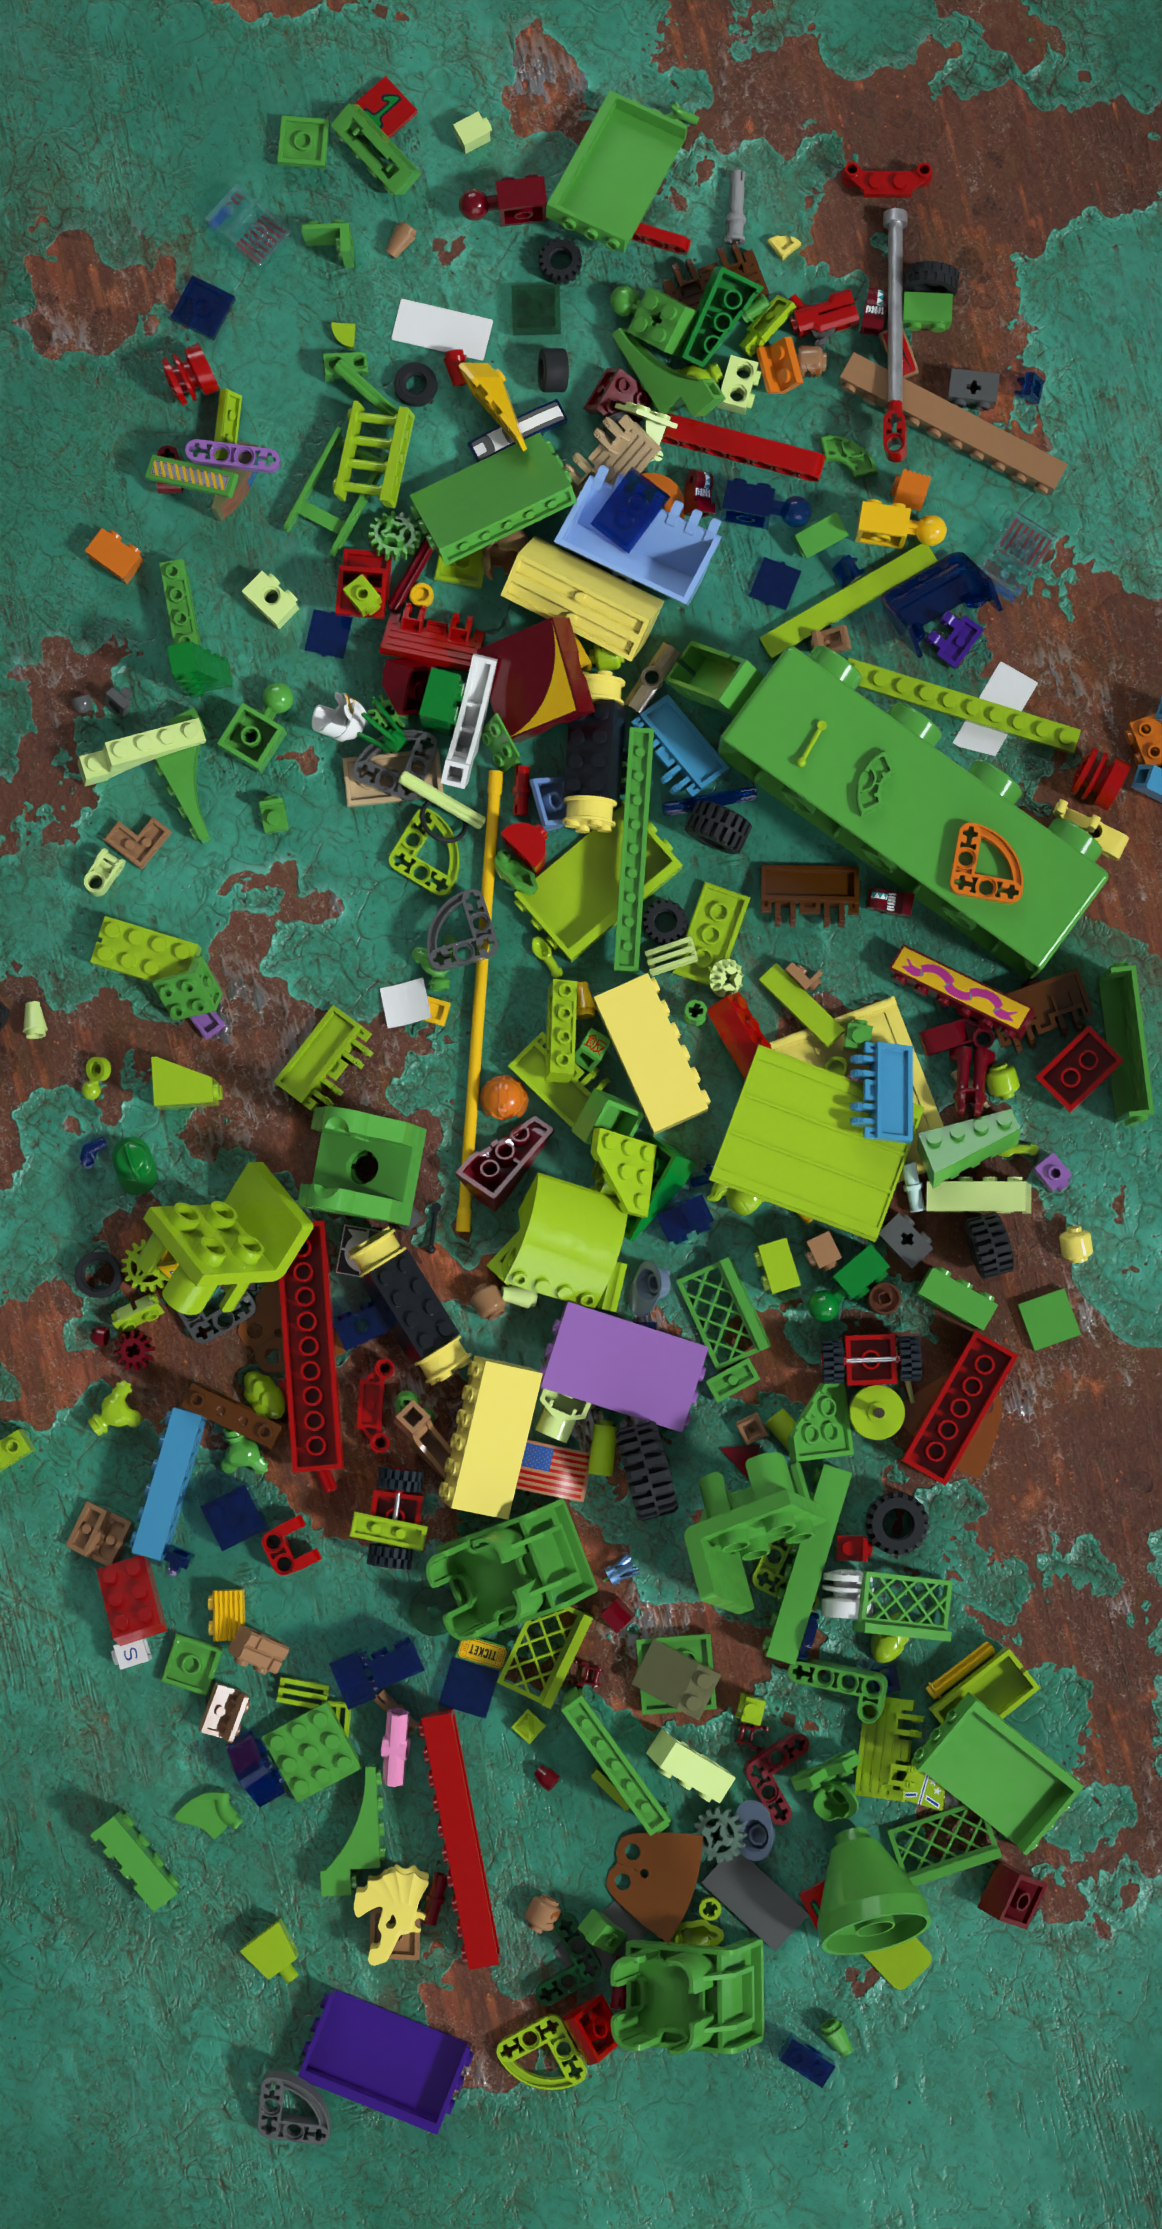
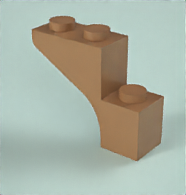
[394,1400,452,1480]

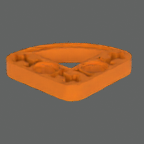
[949,823,1023,904]

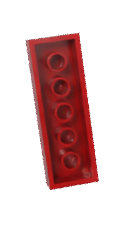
[900,1331,1019,1486]

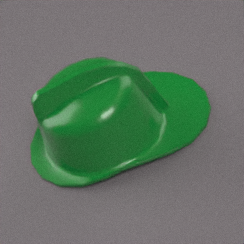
[112,1137,157,1195]

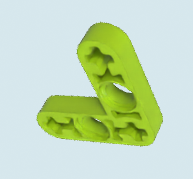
[752,1540,819,1612]

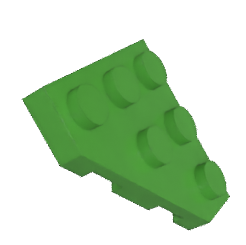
[787,1381,854,1462]

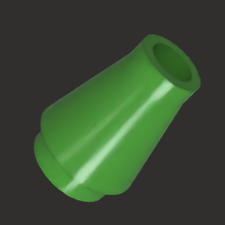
[820,2017,854,2057]

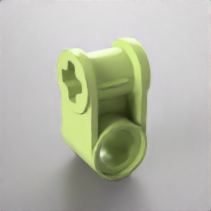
[84,848,126,897]

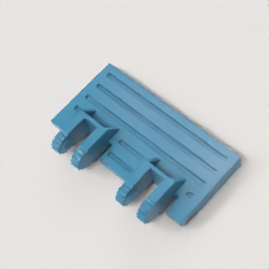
[630,694,729,798]
[850,1042,913,1144]

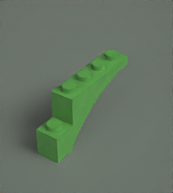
[612,328,726,417]
[154,707,212,844]
[320,1764,386,1897]

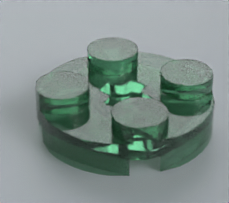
[409,1586,458,1636]

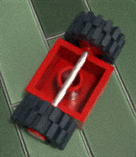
[821,1334,922,1386]
[367,1467,425,1570]

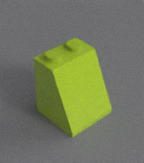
[151,1057,223,1110]

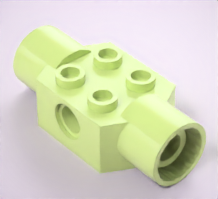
[535,1389,591,1443]

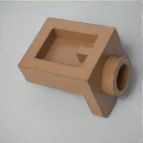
[784,962,823,991]

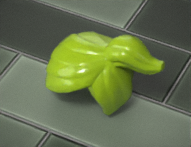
[706,1183,766,1216]

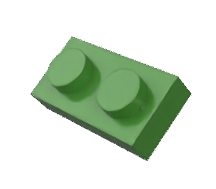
[705,1358,760,1403]

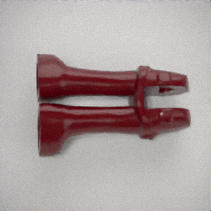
[949,1046,996,1117]

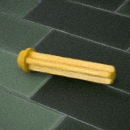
[925,1641,995,1700]

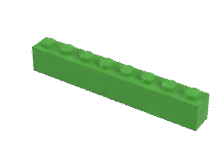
[761,1464,852,1665]

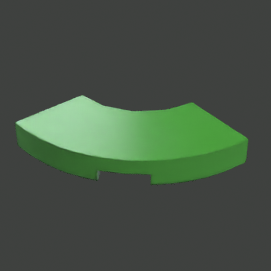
[819,436,878,480]
[856,750,896,816]

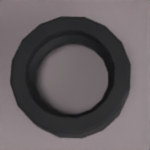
[74,1252,123,1298]

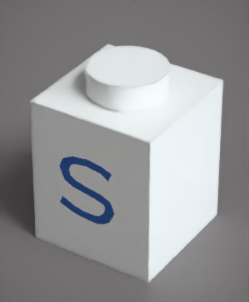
[111,1638,152,1670]

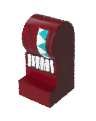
[860,287,888,337]
[683,469,715,519]
[866,888,915,919]

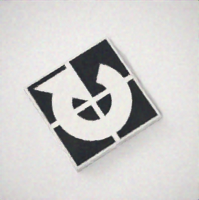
[336,1224,380,1277]

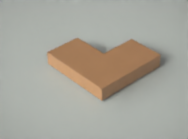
[103,816,173,870]

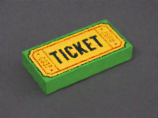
[455,1638,510,1671]

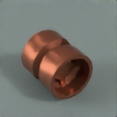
[866,1282,901,1315]

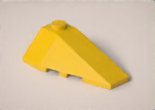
[458,363,527,452]

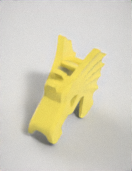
[354,1864,429,1966]

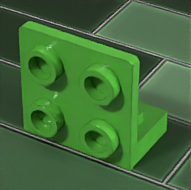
[301,220,355,268]
[153,956,223,1021]

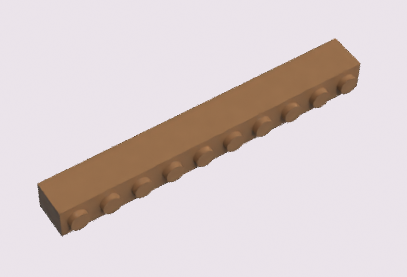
[839,352,1068,495]

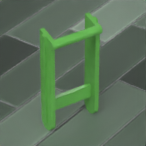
[283,427,389,557]

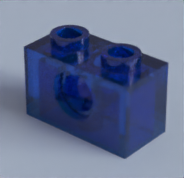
[334,1301,390,1351]
[778,2032,836,2088]

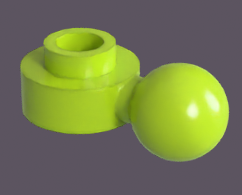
[81,1057,111,1100]

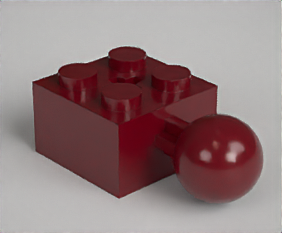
[459,174,548,227]

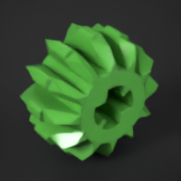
[368,695,409,732]

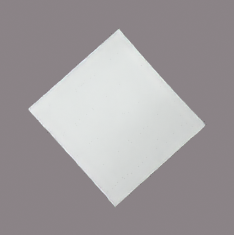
[380,977,431,1028]

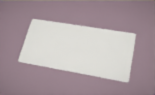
[391,299,493,361]
[953,662,1038,756]

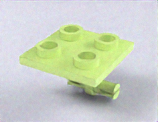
[614,401,678,461]

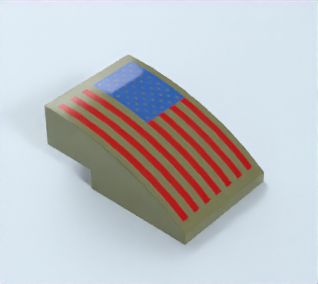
[211,440,262,522]

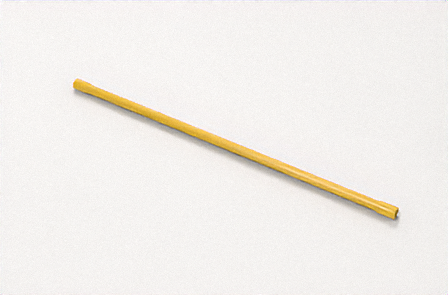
[455,770,503,1232]

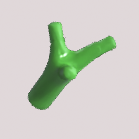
[665,102,700,126]

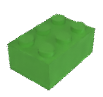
[914,1266,998,1331]

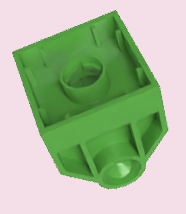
[297,1106,427,1226]

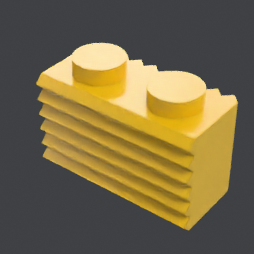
[208,1589,246,1641]

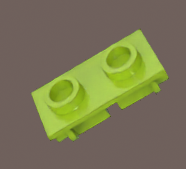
[111,1294,165,1334]

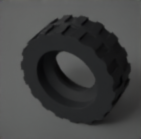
[904,261,960,297]

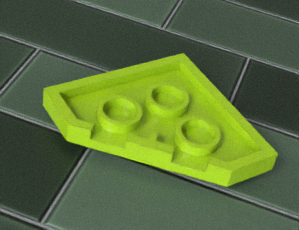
[590,1128,657,1218]

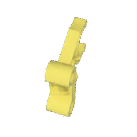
[1053,799,1129,861]

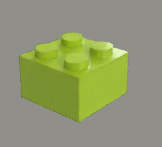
[753,1238,801,1295]

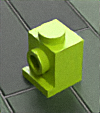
[735,1692,766,1726]

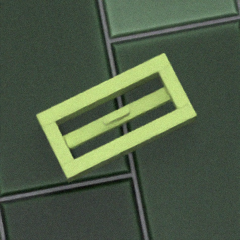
[644,936,698,976]

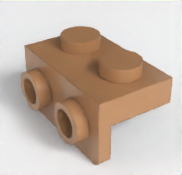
[198,1682,249,1743]

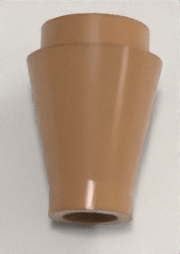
[385,221,417,259]

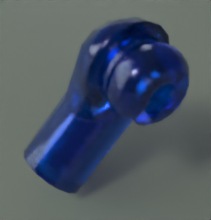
[79,1136,108,1169]

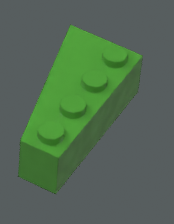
[917,1109,1020,1189]
[90,1809,181,1912]

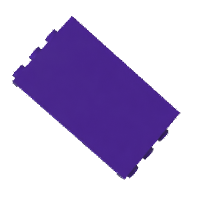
[298,1988,474,2135]

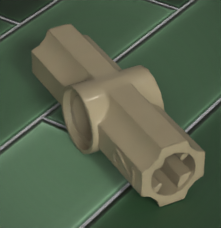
[624,642,681,714]

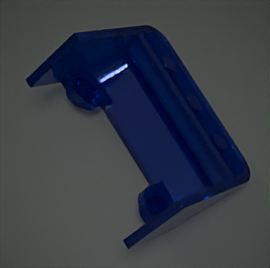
[880,552,1003,658]

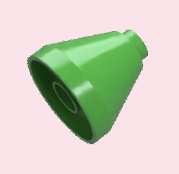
[817,1827,932,1955]

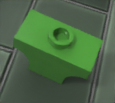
[577,1909,629,1954]

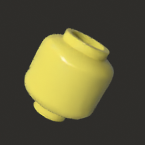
[1059,1225,1093,1263]

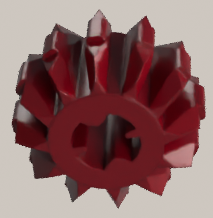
[113,1330,156,1372]

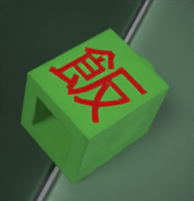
[575,1027,611,1073]

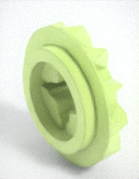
[709,959,745,998]

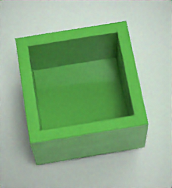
[572,1088,645,1145]

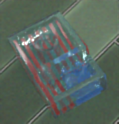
[204,183,291,268]
[974,512,1058,604]

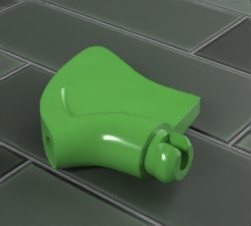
[175,1791,243,1840]

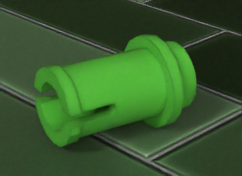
[742,294,771,323]

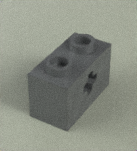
[946,368,1000,411]
[878,1213,933,1269]

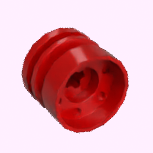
[161,343,220,406]
[1070,746,1131,811]

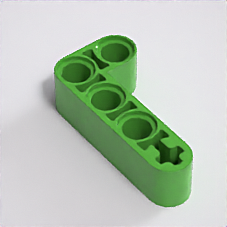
[788,1657,888,1724]

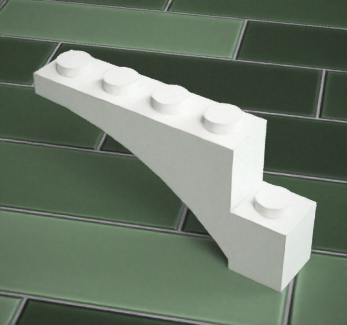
[441,654,498,789]

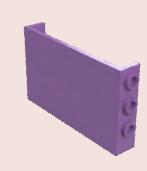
[539,1302,709,1432]

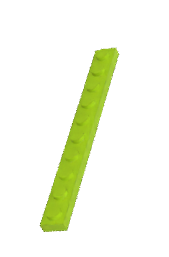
[848,658,1081,755]

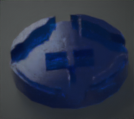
[797,1611,820,1661]

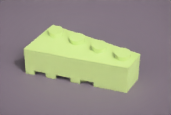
[926,1177,1031,1214]

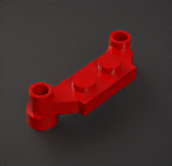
[841,162,933,198]
[357,1358,395,1453]

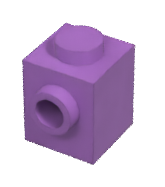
[1031,1152,1072,1192]

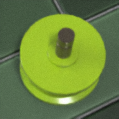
[848,1385,905,1440]

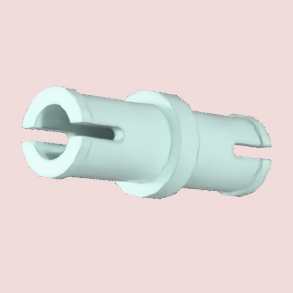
[902,1161,926,1213]

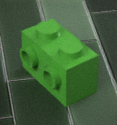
[903,292,953,333]

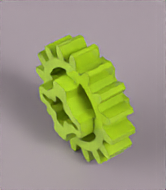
[121,1239,170,1292]

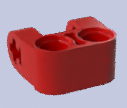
[262,1514,323,1576]

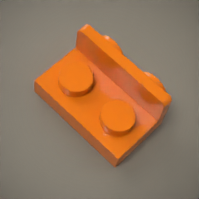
[756,337,804,394]

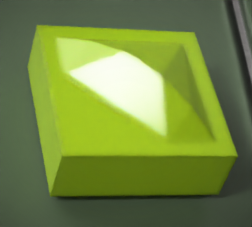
[511,1708,546,1744]

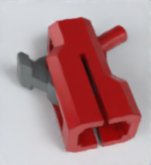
[789,289,860,349]

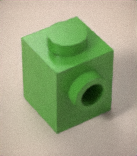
[843,1019,873,1053]

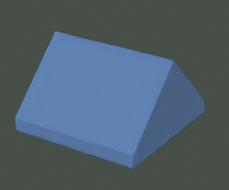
[530,776,567,832]

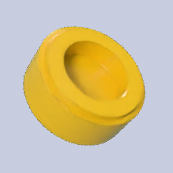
[409,583,434,608]

